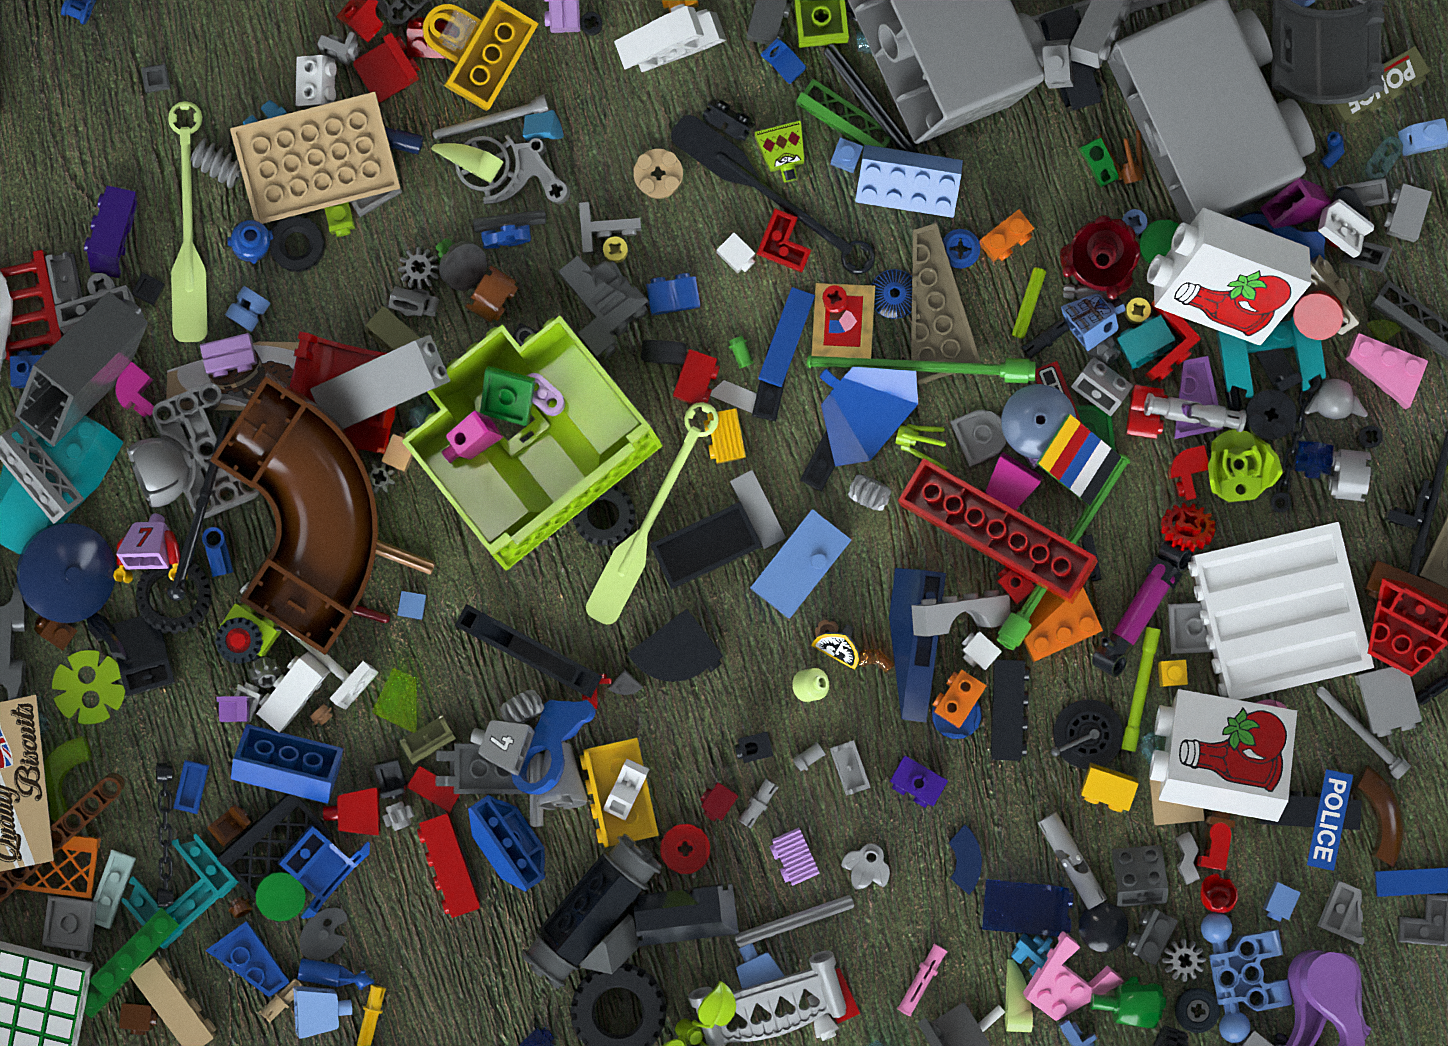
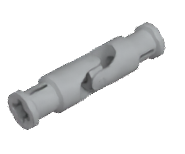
[1144,393,1246,432]

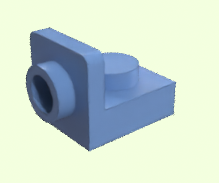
[1058,1019,1098,1046]

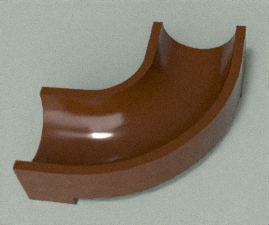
[210,372,378,655]

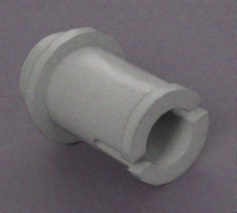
[792,742,826,771]

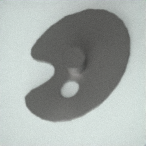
[300,908,348,960]

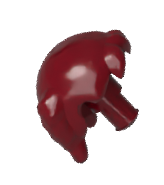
[1060,215,1141,300]

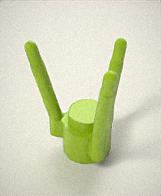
[895,423,947,471]

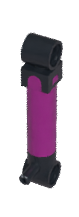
[1092,540,1193,677]

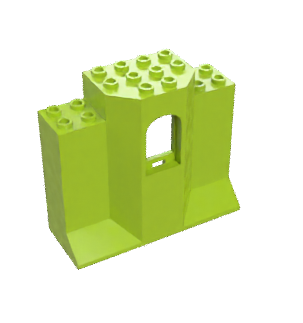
[402,315,662,571]

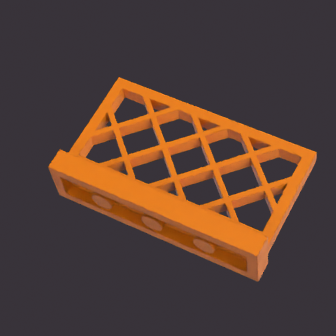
[0,832,101,898]

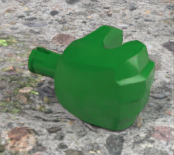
[1090,976,1166,1028]

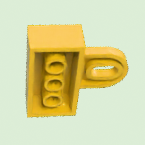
[422,0,539,111]

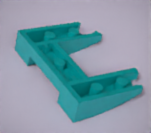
[1216,317,1326,398]
[121,834,239,949]

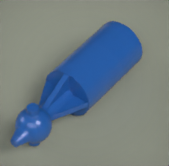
[298,958,375,990]

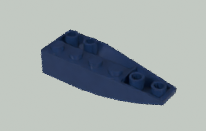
[889,568,946,723]

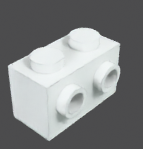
[296,55,337,109]

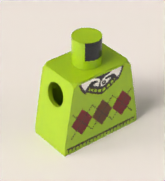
[754,121,804,183]

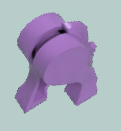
[1285,949,1371,1046]

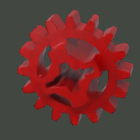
[1161,503,1216,552]

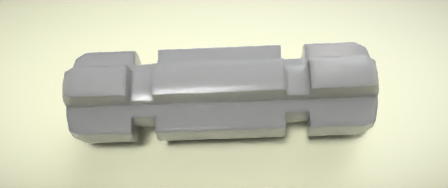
[1063,284,1111,302]

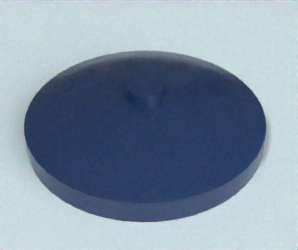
[17,522,116,623]

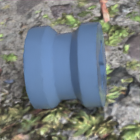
[1122,209,1147,236]

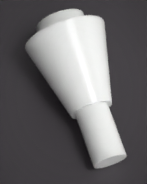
[807,995,839,1041]

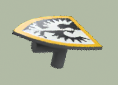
[811,625,860,670]

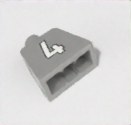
[471,720,535,776]

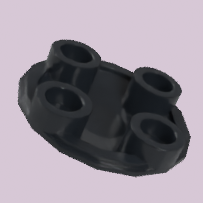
[1079,902,1128,952]

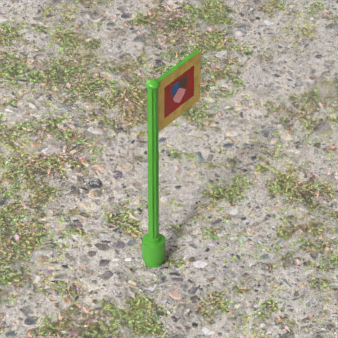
[806,283,1036,384]

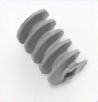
[190,137,242,188]

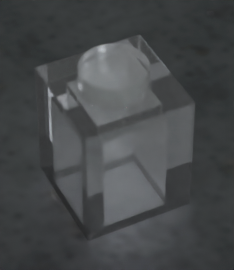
[439,10,477,51]

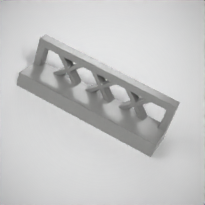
[0,422,84,524]

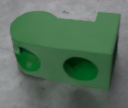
[1078,137,1119,188]

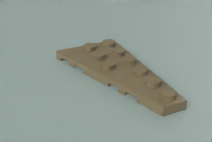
[911,223,981,386]

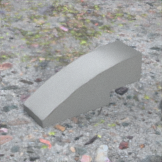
[730,470,786,549]

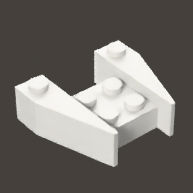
[614,4,727,72]

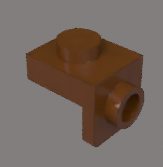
[34,615,77,651]
[207,804,251,847]

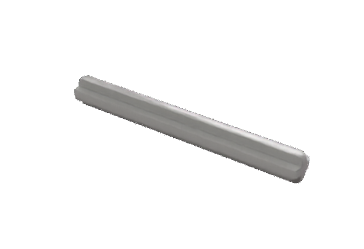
[734,895,854,947]

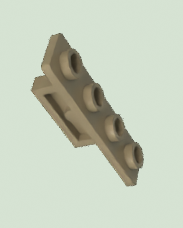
[1305,254,1360,335]

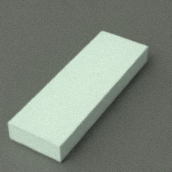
[93,850,136,929]

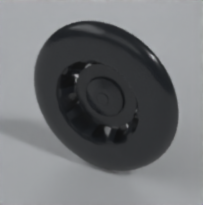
[1054,699,1123,769]

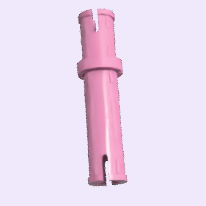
[897,943,948,1017]

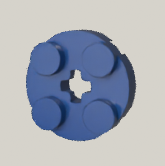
[481,225,532,249]

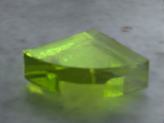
[1366,320,1402,343]

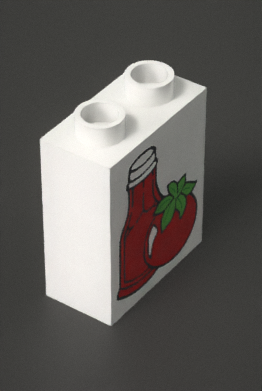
[1147,208,1311,345]
[1149,689,1297,822]

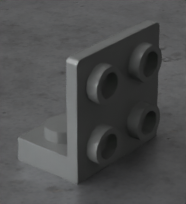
[1112,845,1168,907]
[1127,907,1178,966]
[917,1003,990,1046]

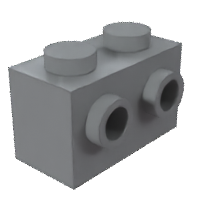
[1384,183,1432,242]
[1071,356,1134,416]

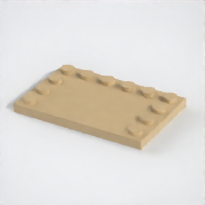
[230,92,401,224]

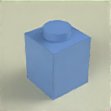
[830,138,863,173]
[1262,881,1301,922]

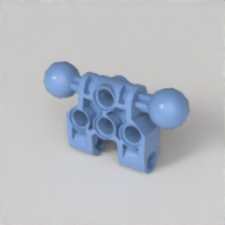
[1201,912,1292,1043]

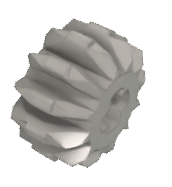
[398,247,440,290]
[848,474,891,511]
[500,690,544,724]
[1162,939,1206,982]

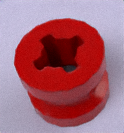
[822,285,848,314]

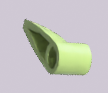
[431,143,503,183]
[1005,959,1033,1032]

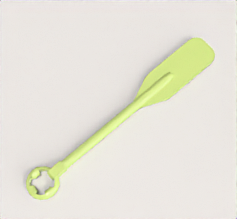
[168,101,208,342]
[586,402,719,625]

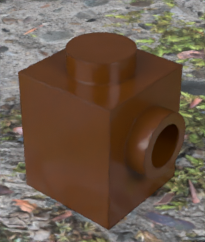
[119,1002,158,1035]

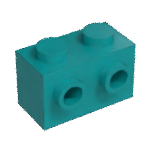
[1117,315,1177,370]

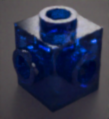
[1295,441,1334,479]

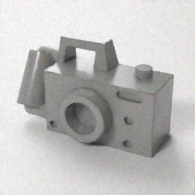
[388,286,440,317]

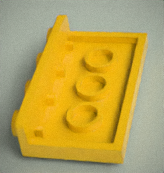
[580,738,659,848]

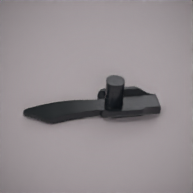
[86,613,127,660]

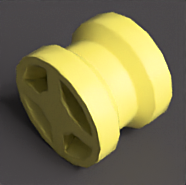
[603,236,628,263]
[1124,298,1151,324]

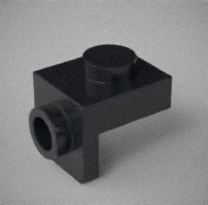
[374,757,407,799]

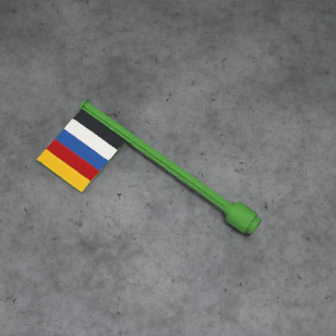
[997,414,1131,650]

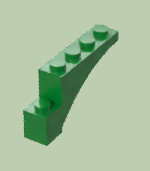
[84,907,180,1020]

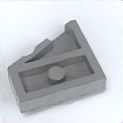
[1317,880,1364,945]

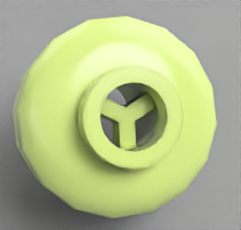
[792,668,829,702]

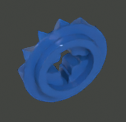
[942,229,980,269]

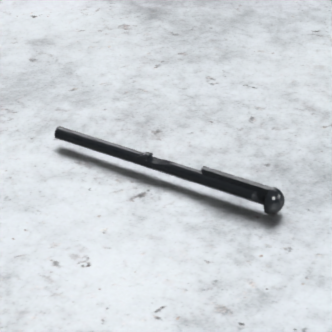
[167,416,233,601]

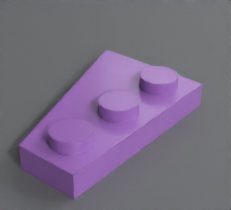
[1174,356,1224,439]

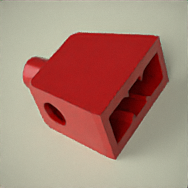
[323,787,381,835]

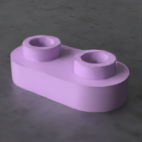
[526,373,565,416]

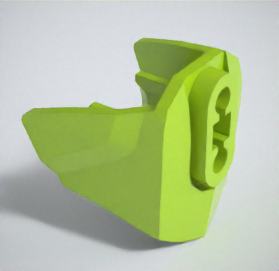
[1208,429,1282,503]

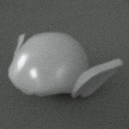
[1305,378,1368,420]

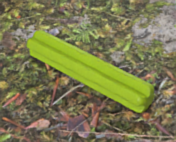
[1012,267,1046,339]

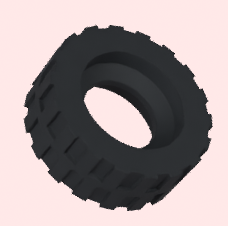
[269,216,325,273]

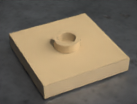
[1149,779,1204,826]

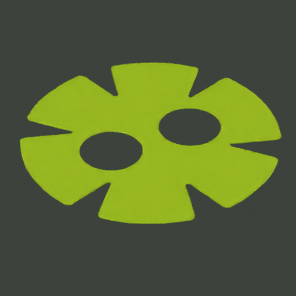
[52,650,125,724]

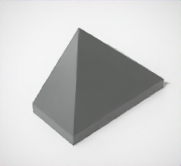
[1342,241,1392,272]

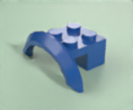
[278,825,370,919]

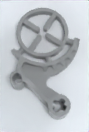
[455,134,570,204]

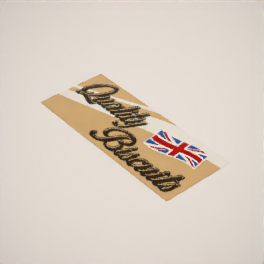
[0,695,54,872]

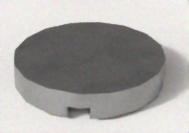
[439,241,487,291]

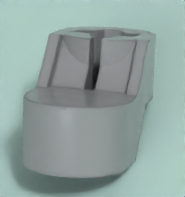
[1176,832,1200,885]

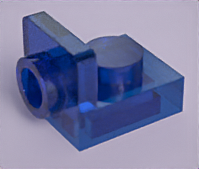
[518,1026,555,1046]

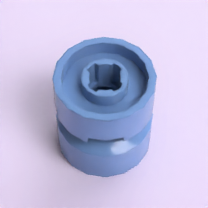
[224,285,271,332]

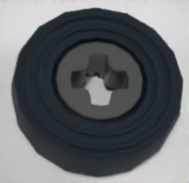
[1175,988,1220,1033]

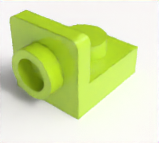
[324,202,356,237]

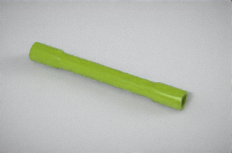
[1121,627,1161,752]

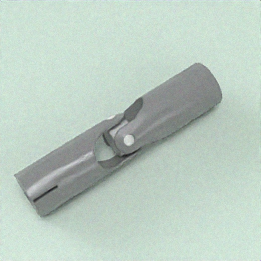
[1037,811,1107,909]

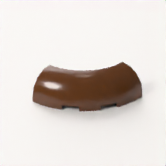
[1353,765,1403,868]

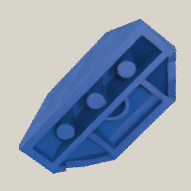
[468,795,545,891]

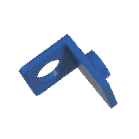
[761,38,807,84]

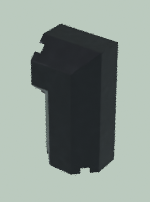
[634,883,739,946]

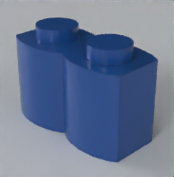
[646,273,700,316]

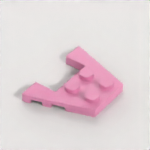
[1023,931,1124,1021]

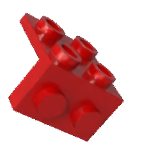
[353,32,420,103]

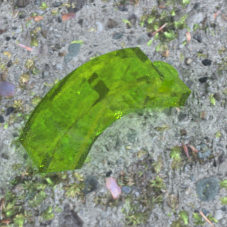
[44,736,93,820]

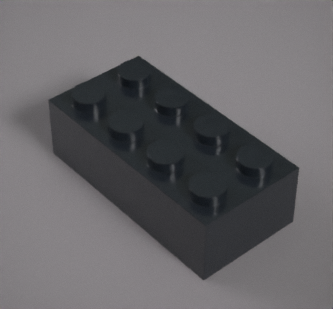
[1039,6,1103,113]
[650,501,762,590]

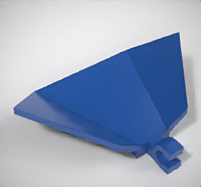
[819,366,918,466]

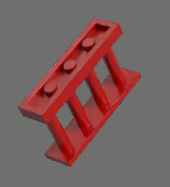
[0,250,64,362]

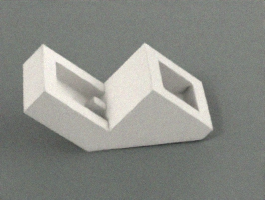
[603,759,649,820]

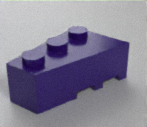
[84,185,138,278]

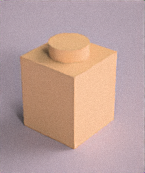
[381,432,413,473]

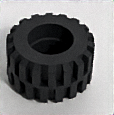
[572,485,635,546]

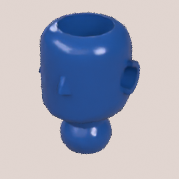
[227,220,273,264]

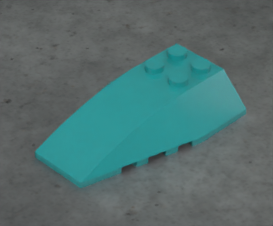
[0,416,124,555]

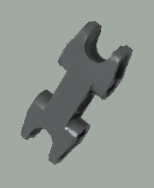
[0,584,28,700]

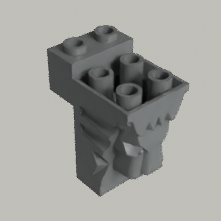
[559,256,649,361]

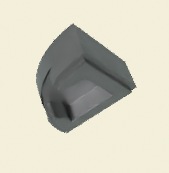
[608,670,643,695]

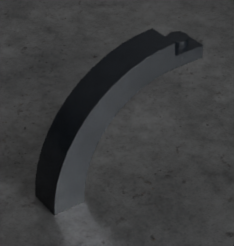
[455,604,602,698]

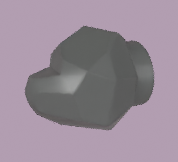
[1086,335,1121,366]

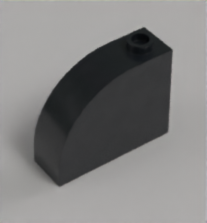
[627,609,723,682]

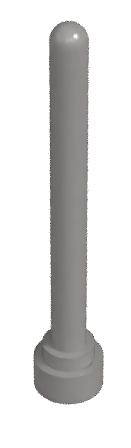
[433,94,549,139]
[1316,687,1411,780]

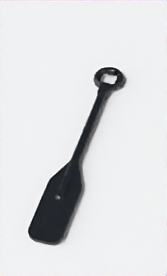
[671,115,875,274]

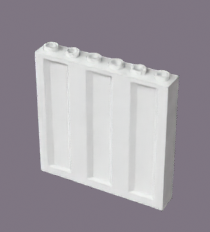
[1188,522,1374,700]

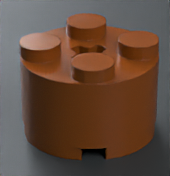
[465,265,518,323]

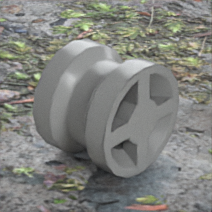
[87,273,115,295]

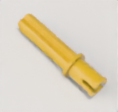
[357,984,386,1046]

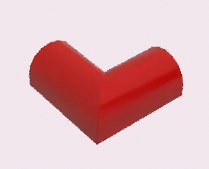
[756,208,811,273]

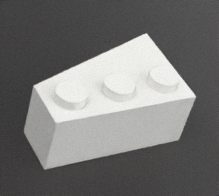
[256,651,331,733]

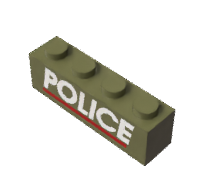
[1329,46,1430,124]

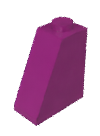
[1260,178,1332,228]

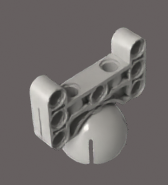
[127,383,260,519]

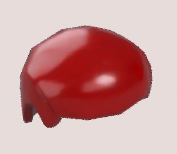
[1200,873,1238,914]

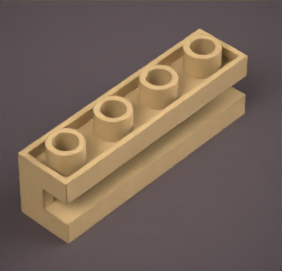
[131,956,217,1046]

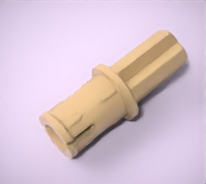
[259,979,303,1023]

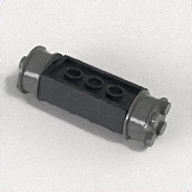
[521,833,662,989]

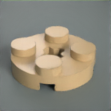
[634,149,683,199]

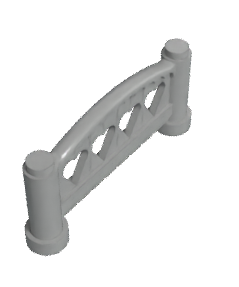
[688,951,847,1046]

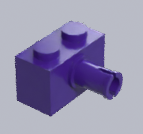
[889,755,948,808]

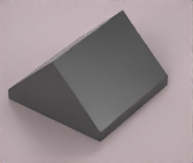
[579,914,639,974]

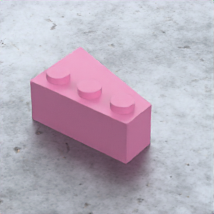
[1345,333,1428,409]

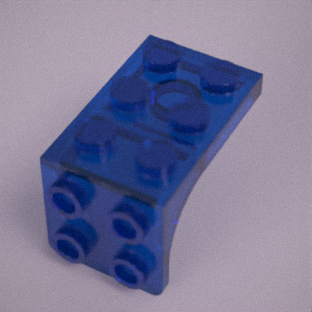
[982,879,1073,937]

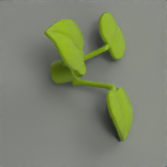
[663,981,736,1046]

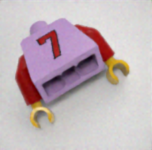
[113,513,188,583]

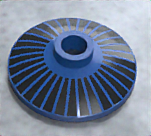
[871,269,912,319]

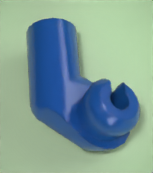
[1320,131,1344,169]

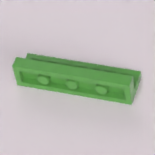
[796,79,891,148]

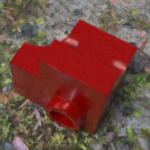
[336,0,384,43]

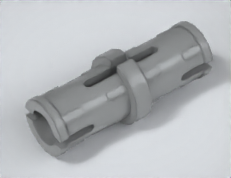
[738,778,779,828]

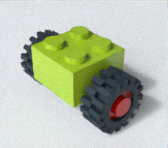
[215,603,282,663]

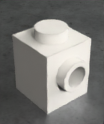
[961,631,1002,671]

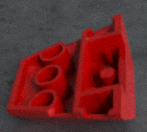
[1367,577,1448,677]

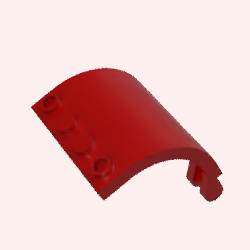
[290,331,396,454]

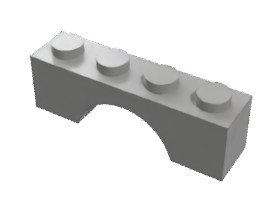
[912,590,1011,636]

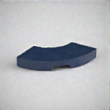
[948,824,982,895]

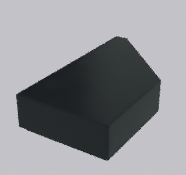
[1080,534,1102,582]

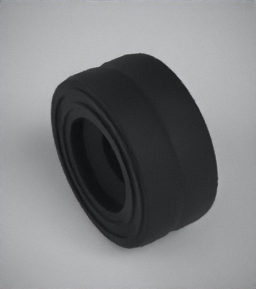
[641,340,686,365]

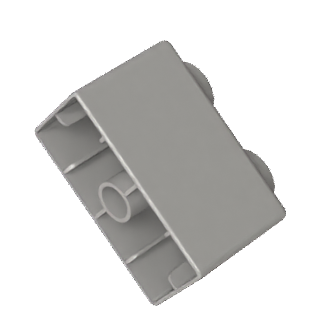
[848,0,1045,144]
[1107,0,1316,225]

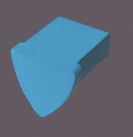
[523,110,564,141]

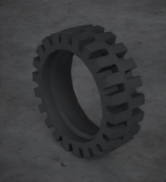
[136,564,211,634]

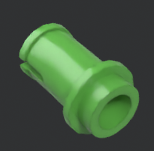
[729,336,754,369]

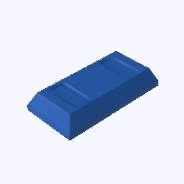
[173,760,209,814]

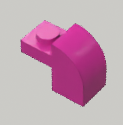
[116,362,155,418]

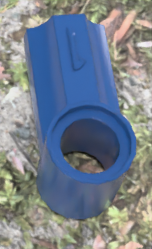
[202,527,234,577]

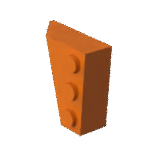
[1019,587,1103,662]

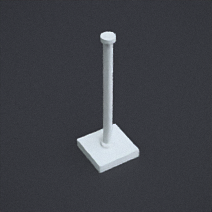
[240,581,379,710]

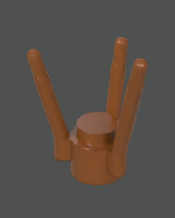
[1097,130,1145,185]

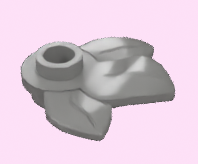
[841,843,890,889]

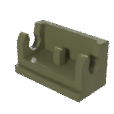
[364,306,420,353]
[400,715,457,764]

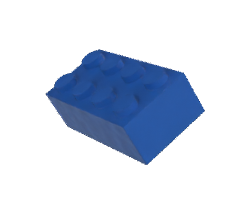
[231,724,343,804]

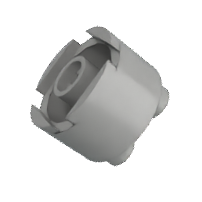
[1328,449,1371,502]

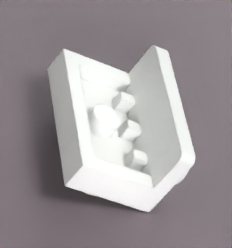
[1318,199,1374,258]

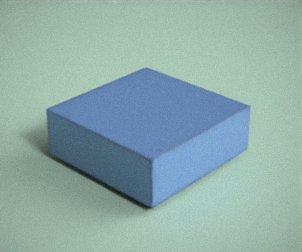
[397,591,427,620]

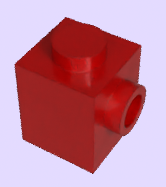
[996,567,1035,605]

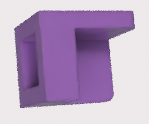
[217,696,250,722]

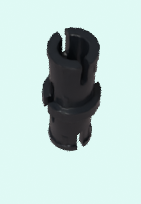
[1021,317,1070,359]

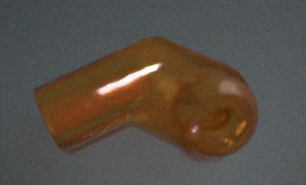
[858,649,894,673]

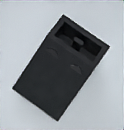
[111,611,179,697]

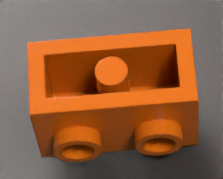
[979,209,1035,263]
[932,669,986,728]

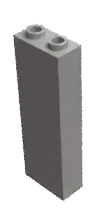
[310,335,450,429]

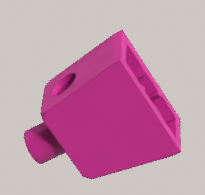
[441,410,503,463]
[985,452,1043,510]

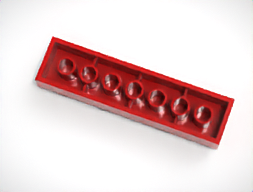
[898,458,1098,604]

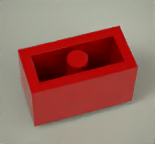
[673,349,720,408]

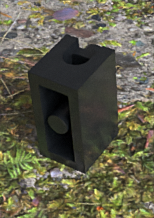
[734,732,773,763]

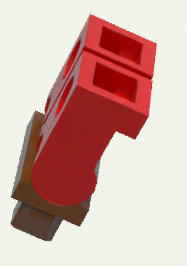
[1195,810,1235,870]

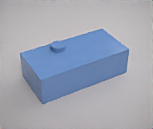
[750,509,851,619]

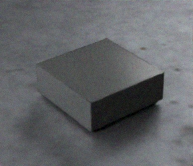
[141,64,171,93]

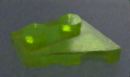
[372,667,417,734]

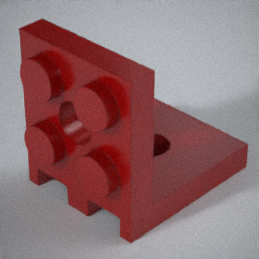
[1144,301,1201,382]

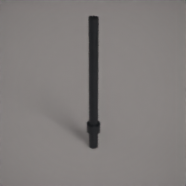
[1408,431,1448,576]

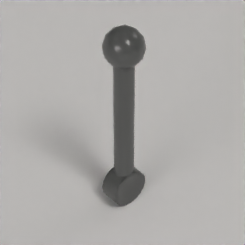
[1051,729,1099,756]

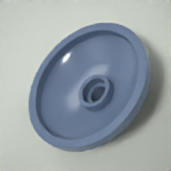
[1001,384,1076,459]

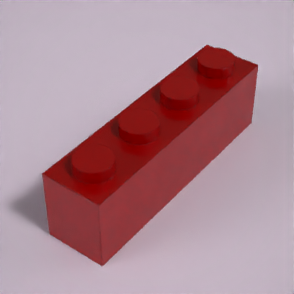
[417,813,481,918]

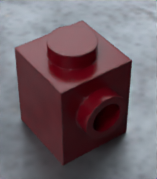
[700,782,738,822]

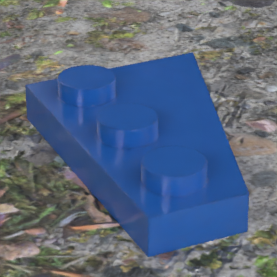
[205,921,290,997]

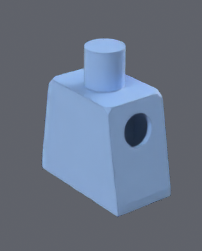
[1398,118,1448,156]
[293,986,352,1039]

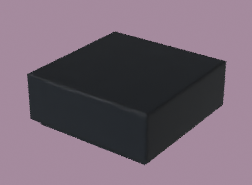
[132,272,165,306]

